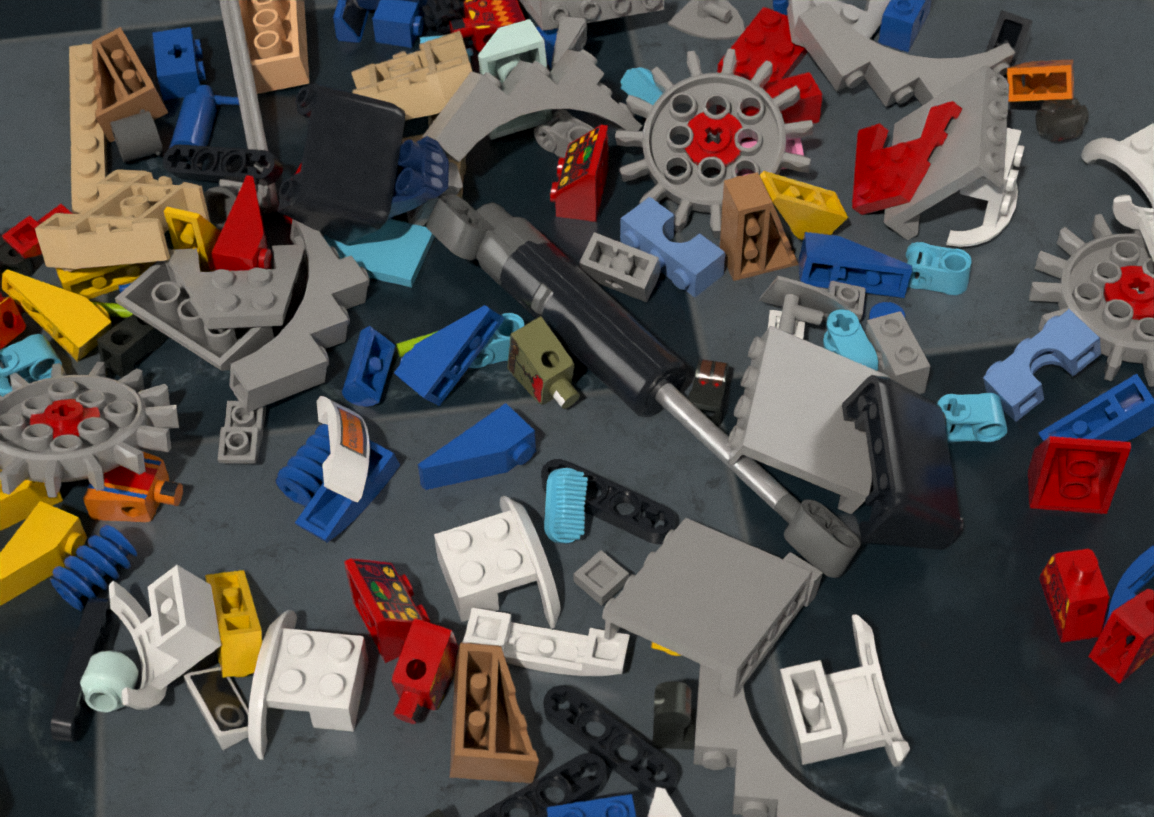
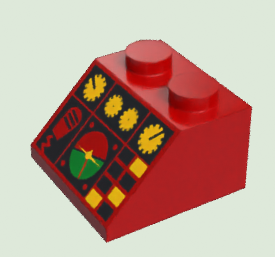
[550,125,608,222]
[344,558,430,663]

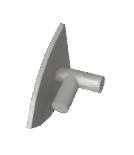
[668,0,745,40]
[759,276,849,335]

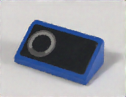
[333,0,369,43]

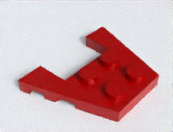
[852,101,962,215]

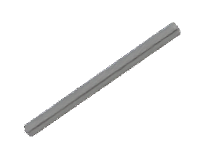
[219,0,279,214]

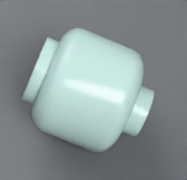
[80,651,138,712]

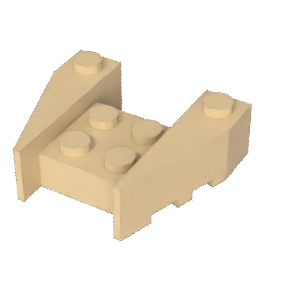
[351,31,473,121]
[35,170,211,271]

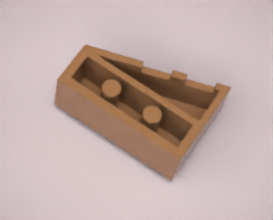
[720,172,799,281]
[450,643,539,783]

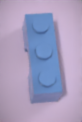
[620,197,725,298]
[983,309,1101,422]

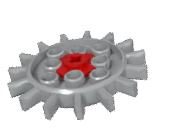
[615,48,813,238]
[1029,214,1154,387]
[0,362,179,497]

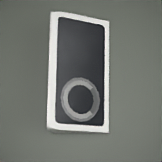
[183,667,249,750]

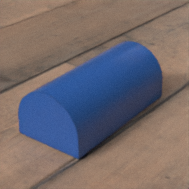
[170,93,217,147]
[342,326,396,407]

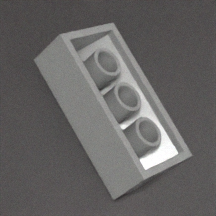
[115,261,274,371]

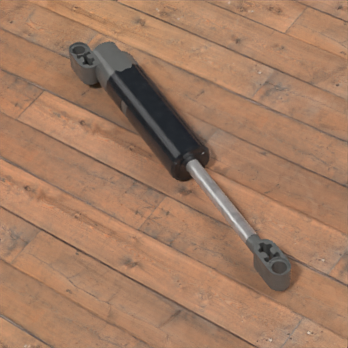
[426,193,861,578]

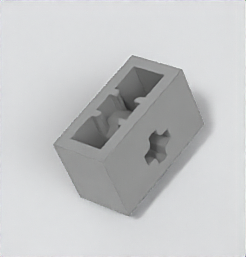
[579,232,661,302]
[865,311,930,394]

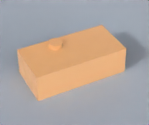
[239,0,309,94]

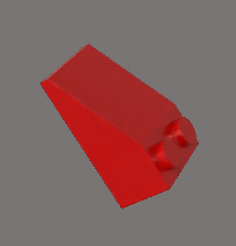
[212,175,272,271]
[1028,436,1131,514]

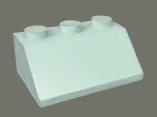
[478,19,552,140]

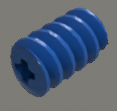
[275,424,331,507]
[50,525,137,612]

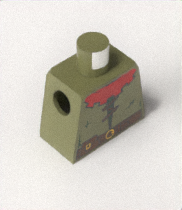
[507,316,580,409]

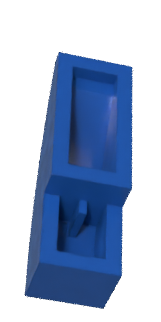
[295,440,400,543]

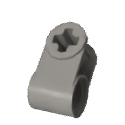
[534,109,593,158]

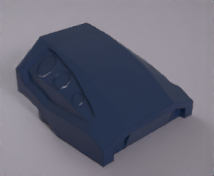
[387,136,449,220]

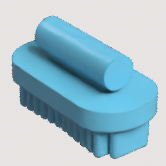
[620,67,675,109]
[544,468,588,543]

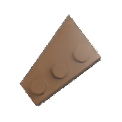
[92,27,168,143]

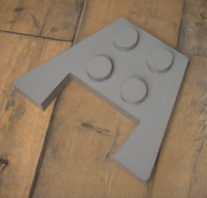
[787,0,890,47]
[165,244,305,329]

